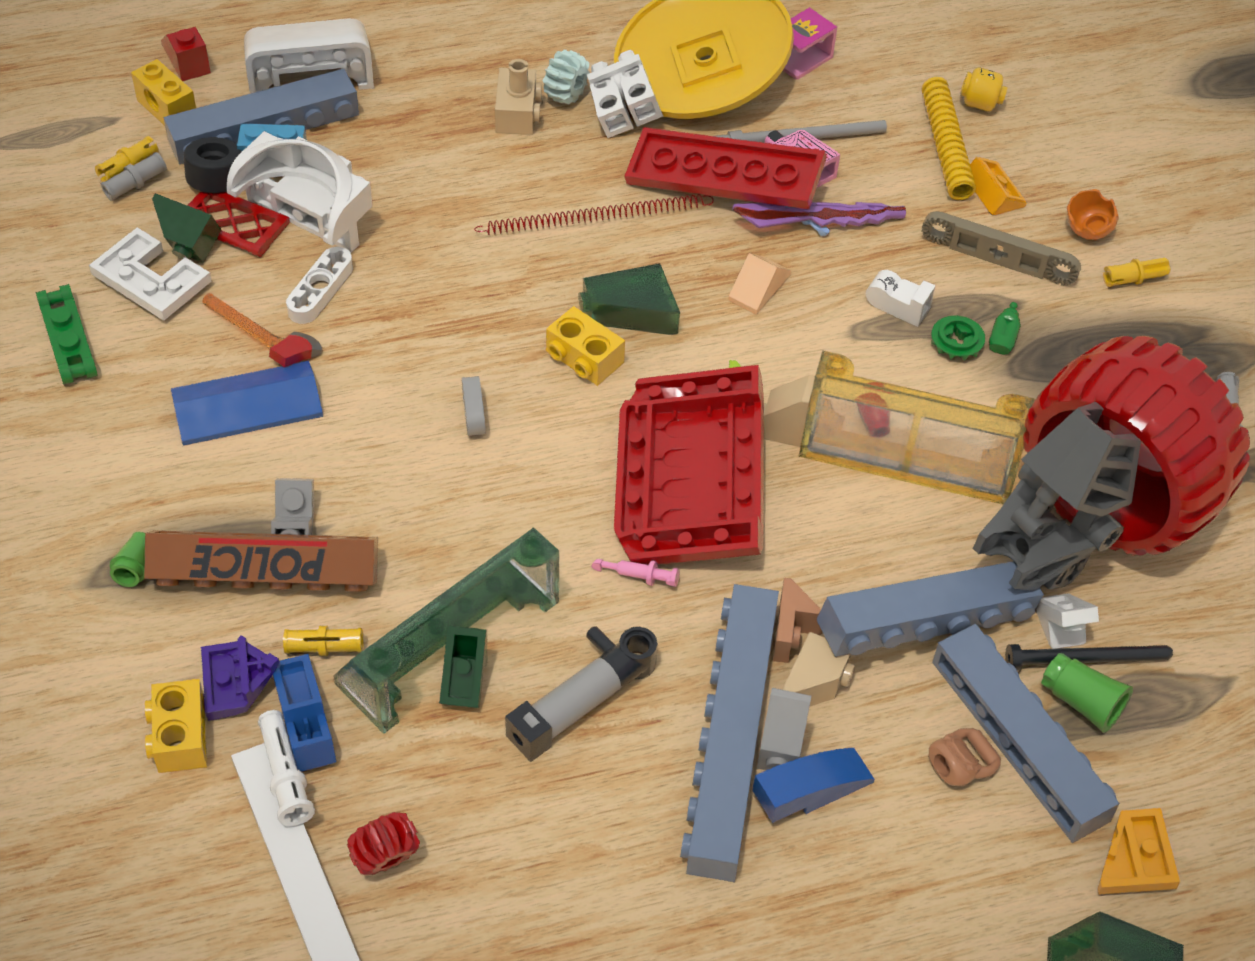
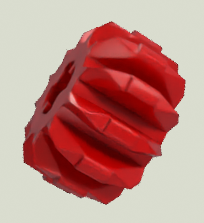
[347,812,420,875]

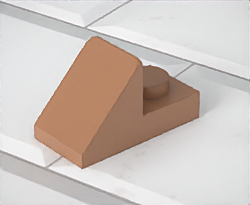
[773,578,822,663]

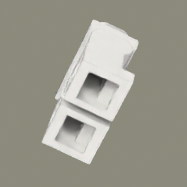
[587,50,663,138]

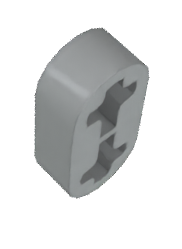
[461,376,486,436]

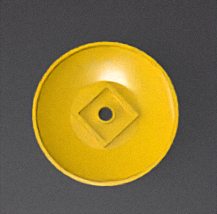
[614,0,794,119]

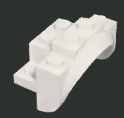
[227,131,372,253]

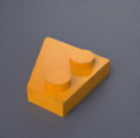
[1097,808,1180,895]

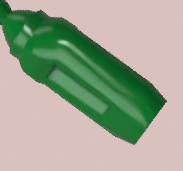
[989,302,1021,355]

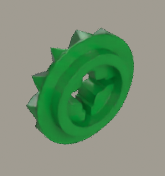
[931,315,985,361]

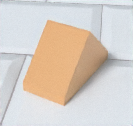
[728,253,791,315]

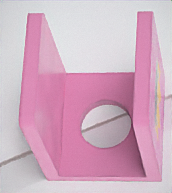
[783,7,837,80]

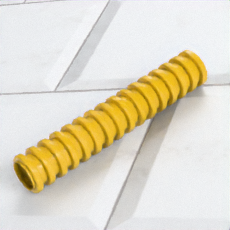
[921,77,976,200]

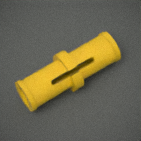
[95,136,159,182]
[283,625,364,656]

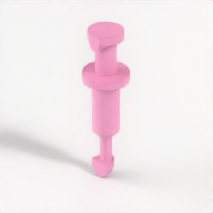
[591,559,680,587]

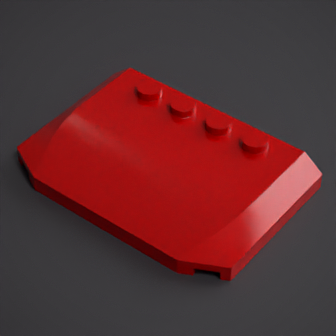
[614,365,764,565]

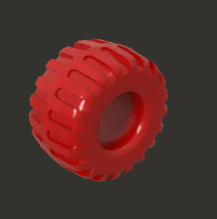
[1023,336,1250,556]

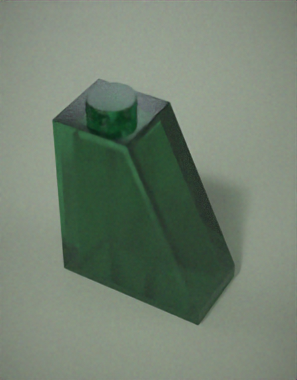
[578,263,680,335]
[1047,911,1184,961]

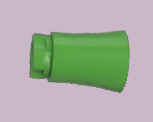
[1041,653,1133,733]

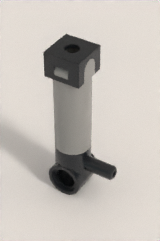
[505,626,658,762]

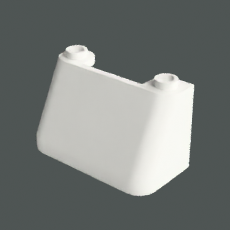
[244,18,374,94]

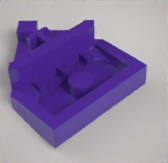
[201,635,280,721]

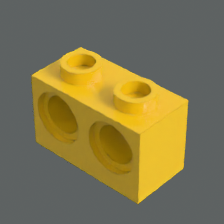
[546,306,625,386]
[145,679,207,773]

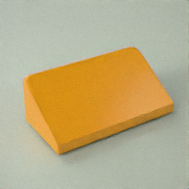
[970,157,1027,215]

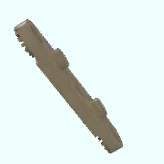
[922,211,1081,286]

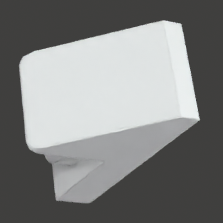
[1035,593,1099,649]

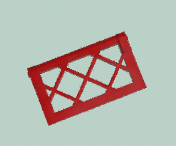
[187,191,290,257]

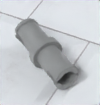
[100,152,167,201]

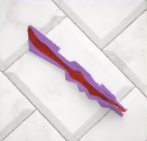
[732,202,906,228]

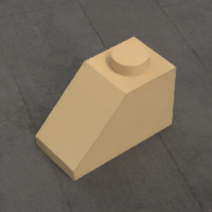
[764,375,816,447]
[782,632,855,706]

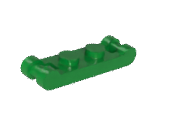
[35,284,98,385]

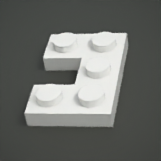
[89,227,211,321]

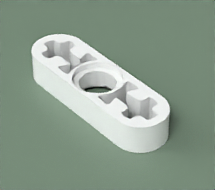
[286,247,353,324]

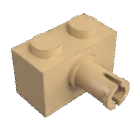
[495,59,542,135]

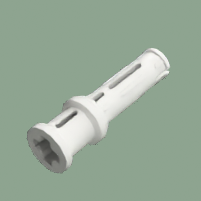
[258,710,315,826]

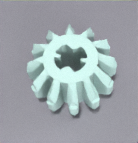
[543,49,590,105]

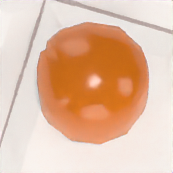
[1067,189,1119,240]

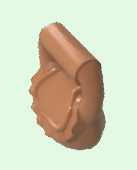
[929,728,1001,786]

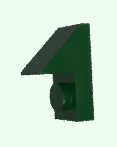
[439,625,487,708]

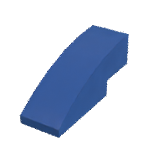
[273,654,337,772]
[752,748,875,823]

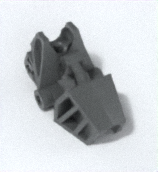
[973,402,1141,591]

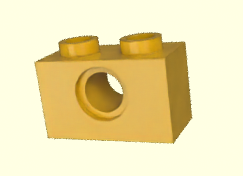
[131,59,196,126]

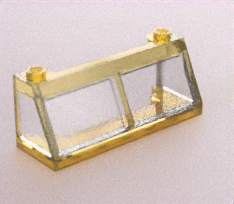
[799,350,1035,505]

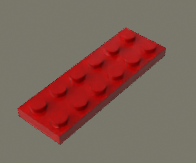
[624,127,827,209]

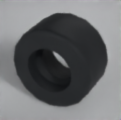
[183,137,242,193]

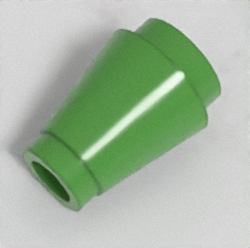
[109,532,145,587]

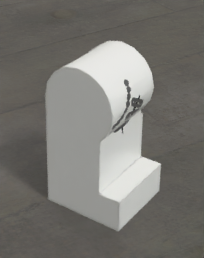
[866,270,936,327]

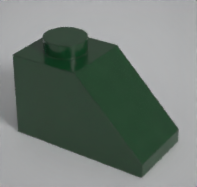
[152,193,222,263]

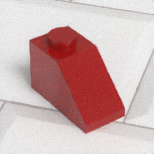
[161,26,211,81]

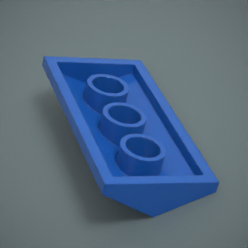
[171,361,323,446]

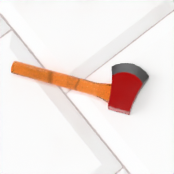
[203,293,322,367]

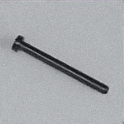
[1005,644,1173,671]

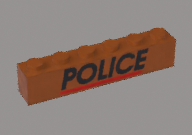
[144,530,378,592]

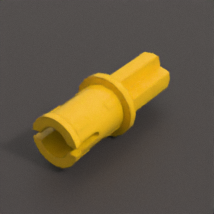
[1103,257,1171,287]

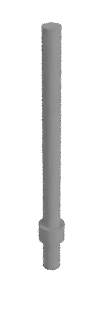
[716,120,887,143]

